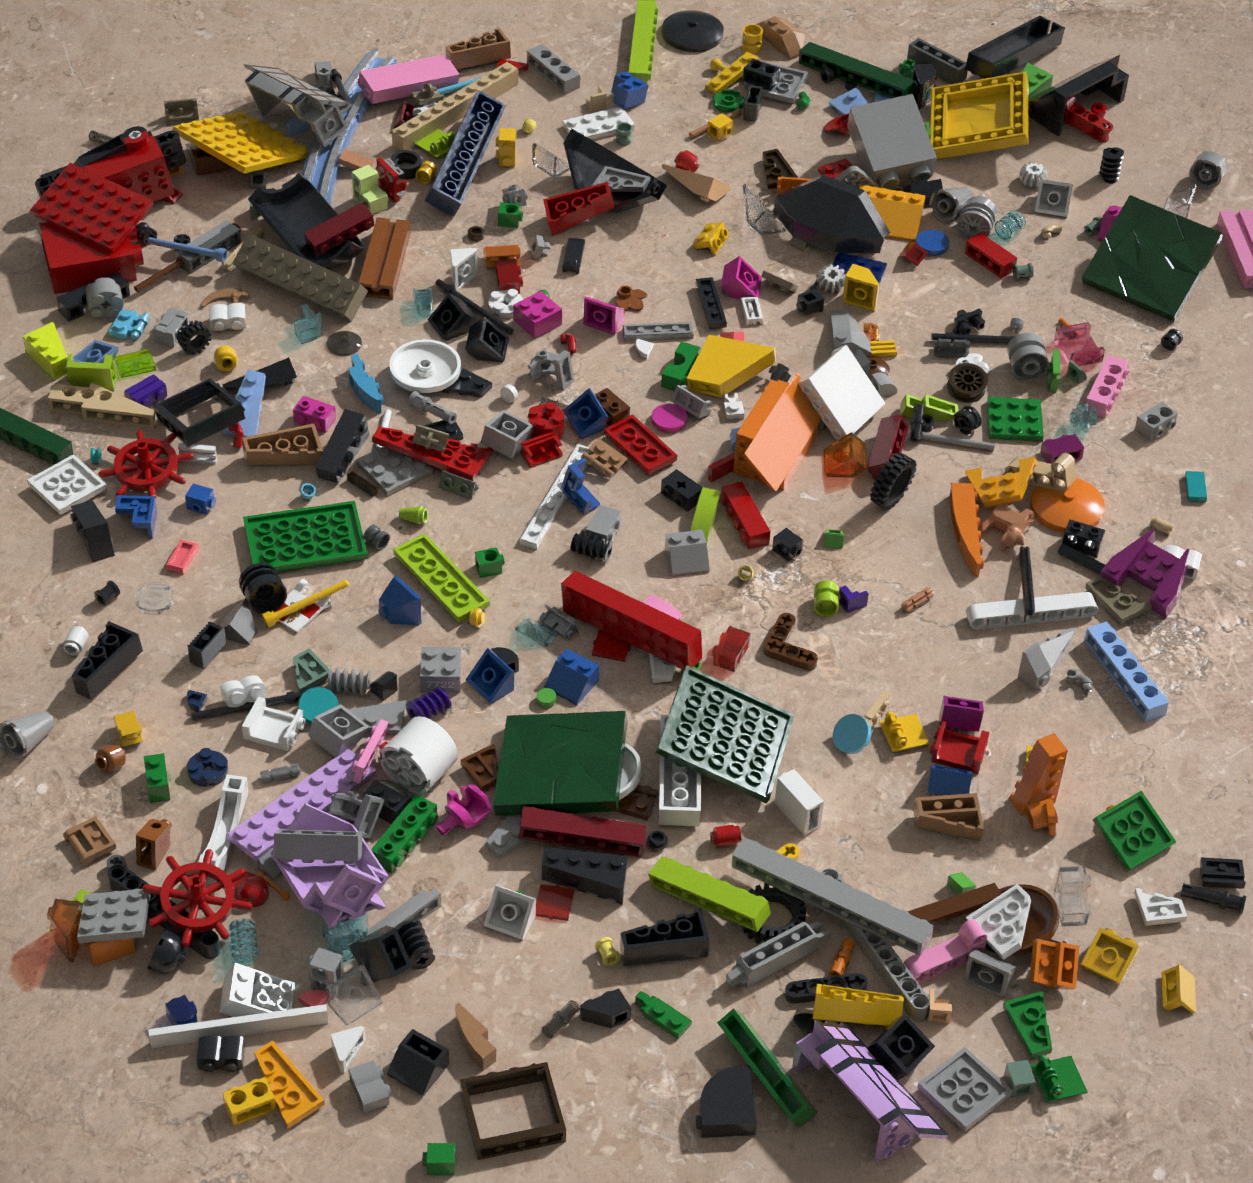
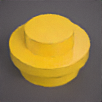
[470,608,485,628]

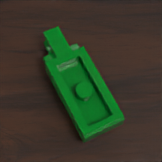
[635,991,692,1039]

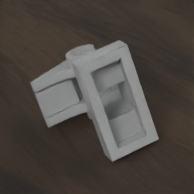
[528,350,574,390]
[327,790,384,838]

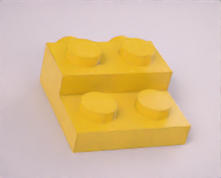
[1081,928,1139,985]

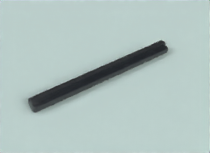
[1019,546,1035,616]

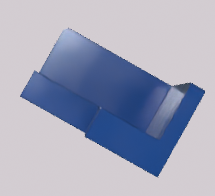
[560,458,600,514]
[115,495,157,538]

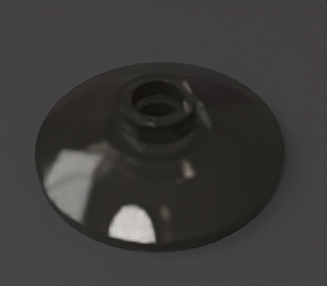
[327,331,362,356]

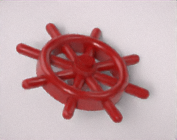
[98,430,194,499]
[142,849,253,947]

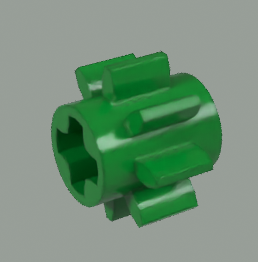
[898,59,918,79]

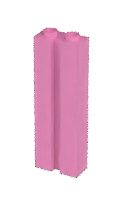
[357,54,460,104]
[1217,209,1253,289]

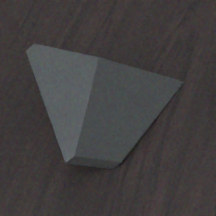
[218,598,257,645]

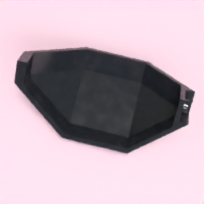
[563,128,667,213]
[773,175,890,253]

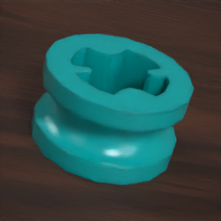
[90,448,102,464]

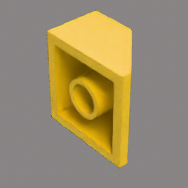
[842,264,879,312]

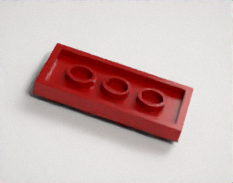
[604,414,678,475]

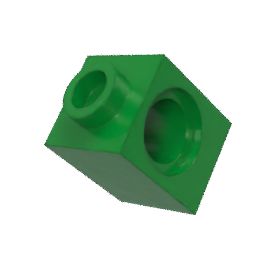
[498,202,523,228]
[475,547,505,578]

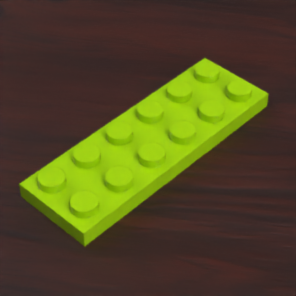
[393,533,490,623]

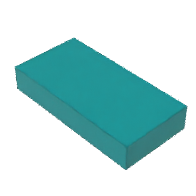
[1185,471,1207,502]

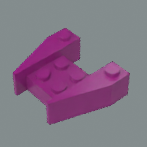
[1101,529,1190,618]

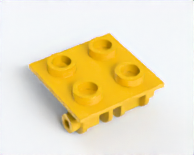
[879,711,930,752]

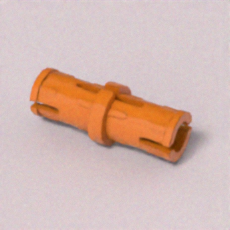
[829,938,856,976]

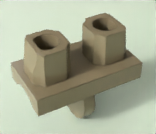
[411,83,444,108]
[412,425,449,452]

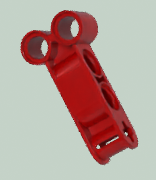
[1063,96,1113,142]

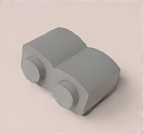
[348,1060,392,1113]

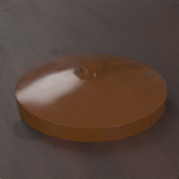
[985,884,1059,956]

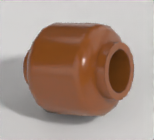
[95,743,126,773]

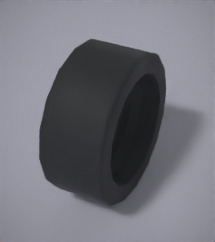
[390,150,422,179]

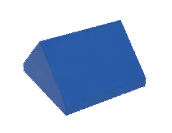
[563,388,608,439]
[465,648,514,703]

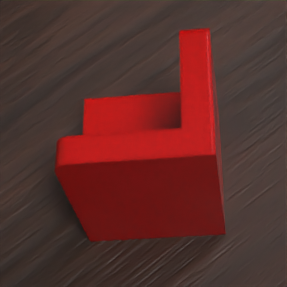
[900,242,928,266]

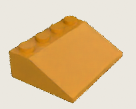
[859,185,925,242]

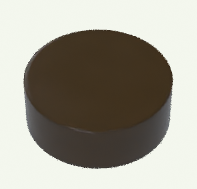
[468,226,485,242]

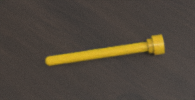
[261,580,349,628]

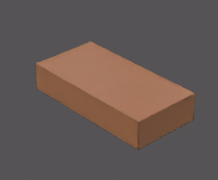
[338,149,374,170]

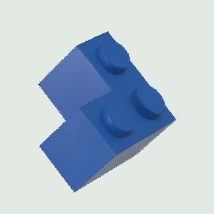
[611,72,649,109]

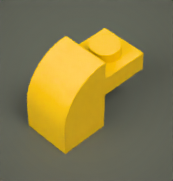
[113,710,143,747]

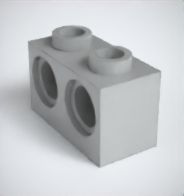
[1135,402,1178,441]
[308,947,344,997]

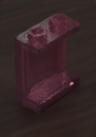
[1054,322,1105,366]

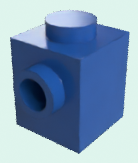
[185,483,216,515]

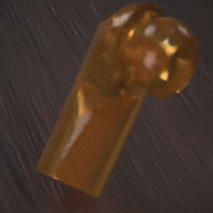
[863,322,879,341]

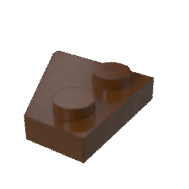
[460,744,498,791]

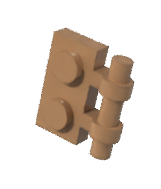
[581,438,628,478]

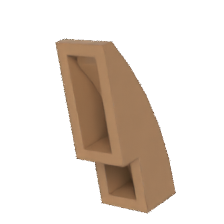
[455,1003,496,1071]

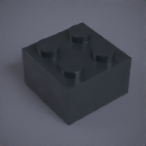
[868,1014,935,1080]

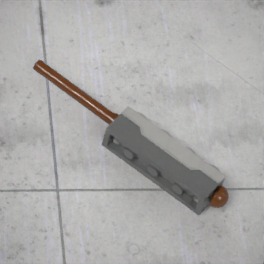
[134,220,241,293]

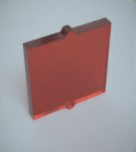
[536,884,575,921]

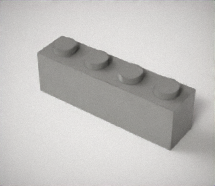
[274,829,362,864]

